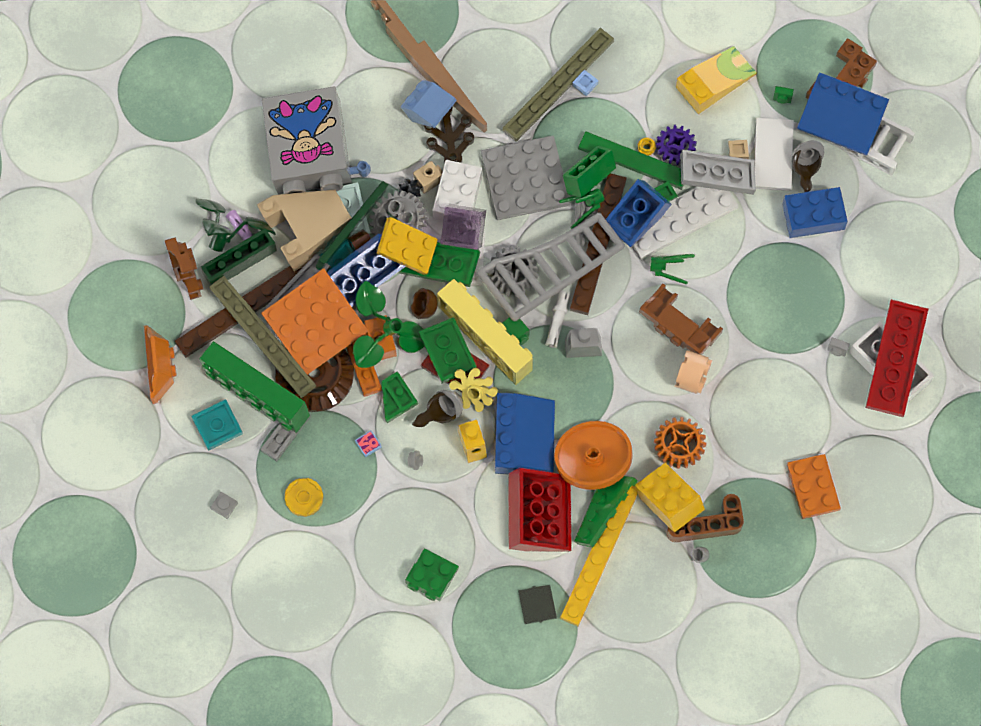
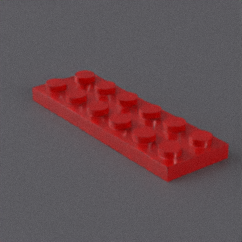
[865,299,929,417]

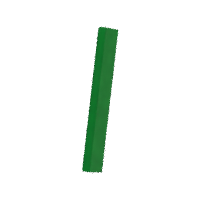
[578,131,684,190]

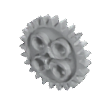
[369,191,428,237]

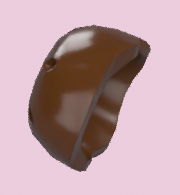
[410,288,438,319]

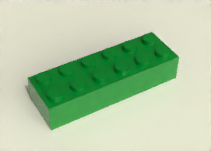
[199,341,310,433]

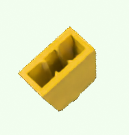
[458,420,487,463]

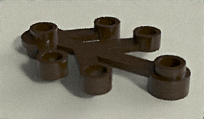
[424,107,474,163]

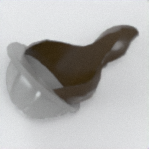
[791,140,824,192]
[412,390,463,427]

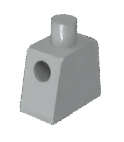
[565,328,602,358]

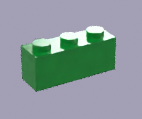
[563,146,616,198]

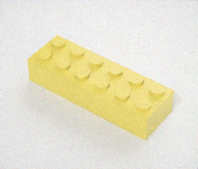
[437,279,533,385]

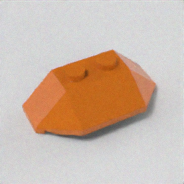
[144,325,177,404]

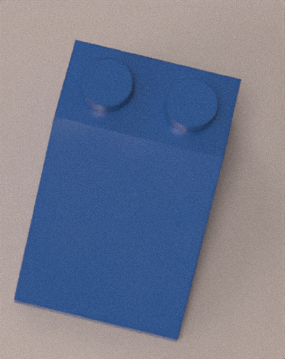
[606,179,672,247]

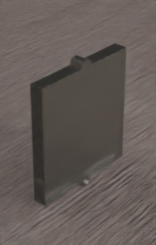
[518,585,557,624]

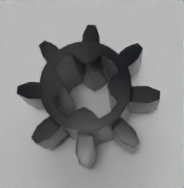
[399,179,422,197]

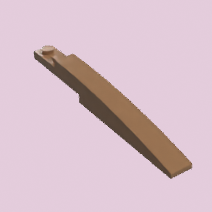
[370,0,487,133]

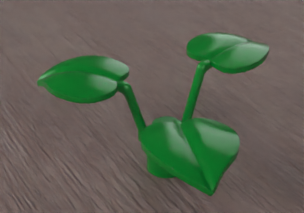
[353,281,425,368]

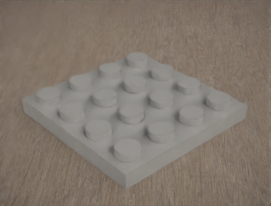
[481,136,570,220]

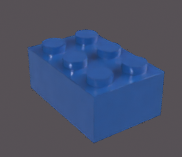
[782,187,848,238]

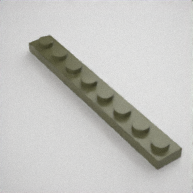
[503,27,614,142]
[209,276,316,398]

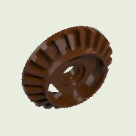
[275,348,354,412]

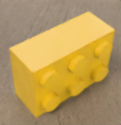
[635,463,705,533]

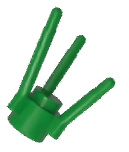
[559,188,604,229]
[650,254,695,284]

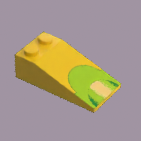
[676,46,757,114]

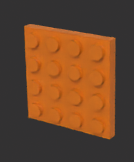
[261,268,368,375]

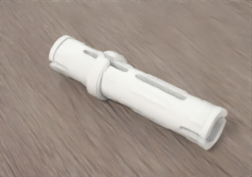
[545,291,570,348]

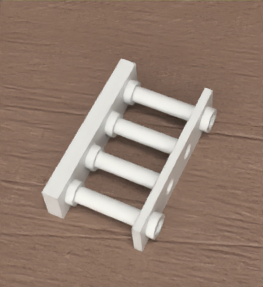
[826,116,915,176]

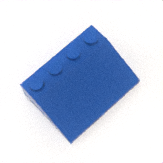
[797,72,889,156]
[495,393,555,474]

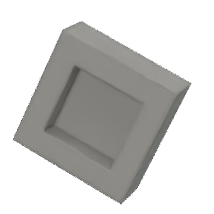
[827,337,850,357]
[210,492,238,519]

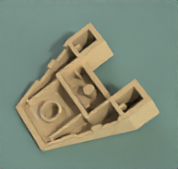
[257,190,352,271]

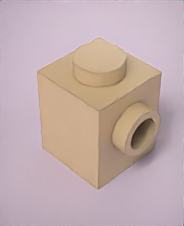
[413,161,443,194]

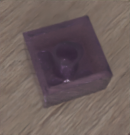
[440,204,487,250]

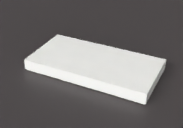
[754,118,794,191]

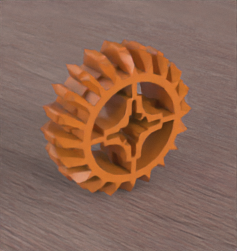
[654,417,707,469]

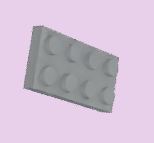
[680,149,756,195]

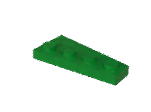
[574,476,637,548]

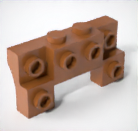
[805,38,877,99]
[165,237,203,300]
[639,284,723,355]

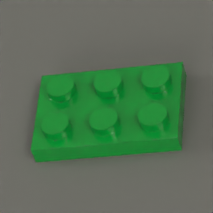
[419,317,477,384]

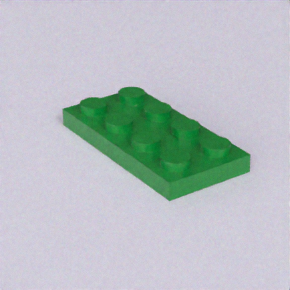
[399,242,481,287]

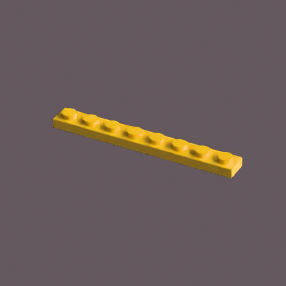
[560,486,638,627]

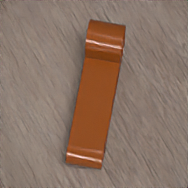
[667,494,744,542]

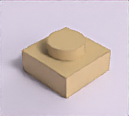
[728,140,749,159]

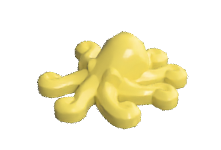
[449,368,498,412]

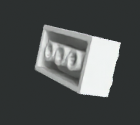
[849,321,934,403]

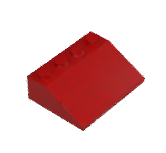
[508,468,572,552]

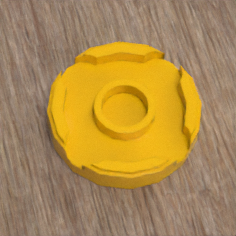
[285,478,324,517]

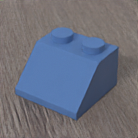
[401,80,457,128]

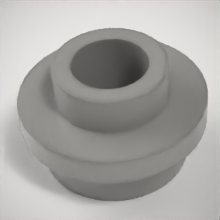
[408,451,423,470]

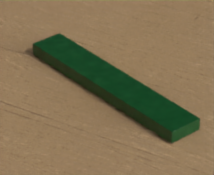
[316,181,389,271]

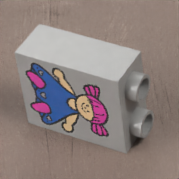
[262,86,352,195]

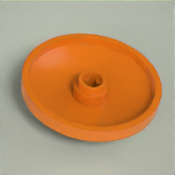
[554,421,633,490]

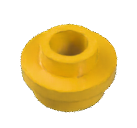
[637,137,656,156]

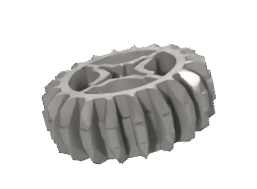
[488,246,539,297]

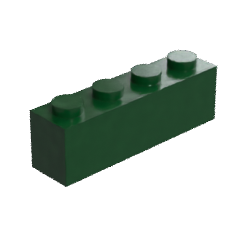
[200,228,277,286]

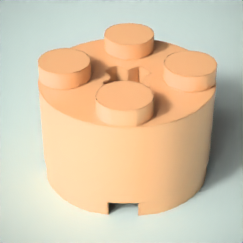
[675,350,712,394]

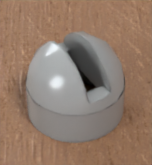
[692,547,709,563]

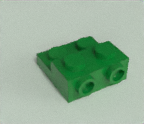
[405,548,459,601]

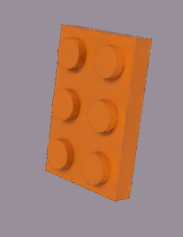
[787,454,841,519]

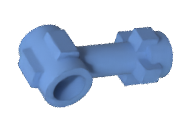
[350,161,371,177]

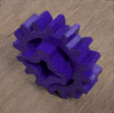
[656,125,697,165]

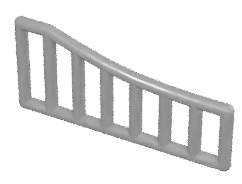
[477,213,625,321]

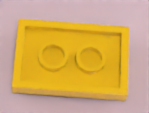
[377,217,438,275]

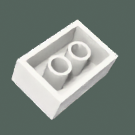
[433,160,483,227]

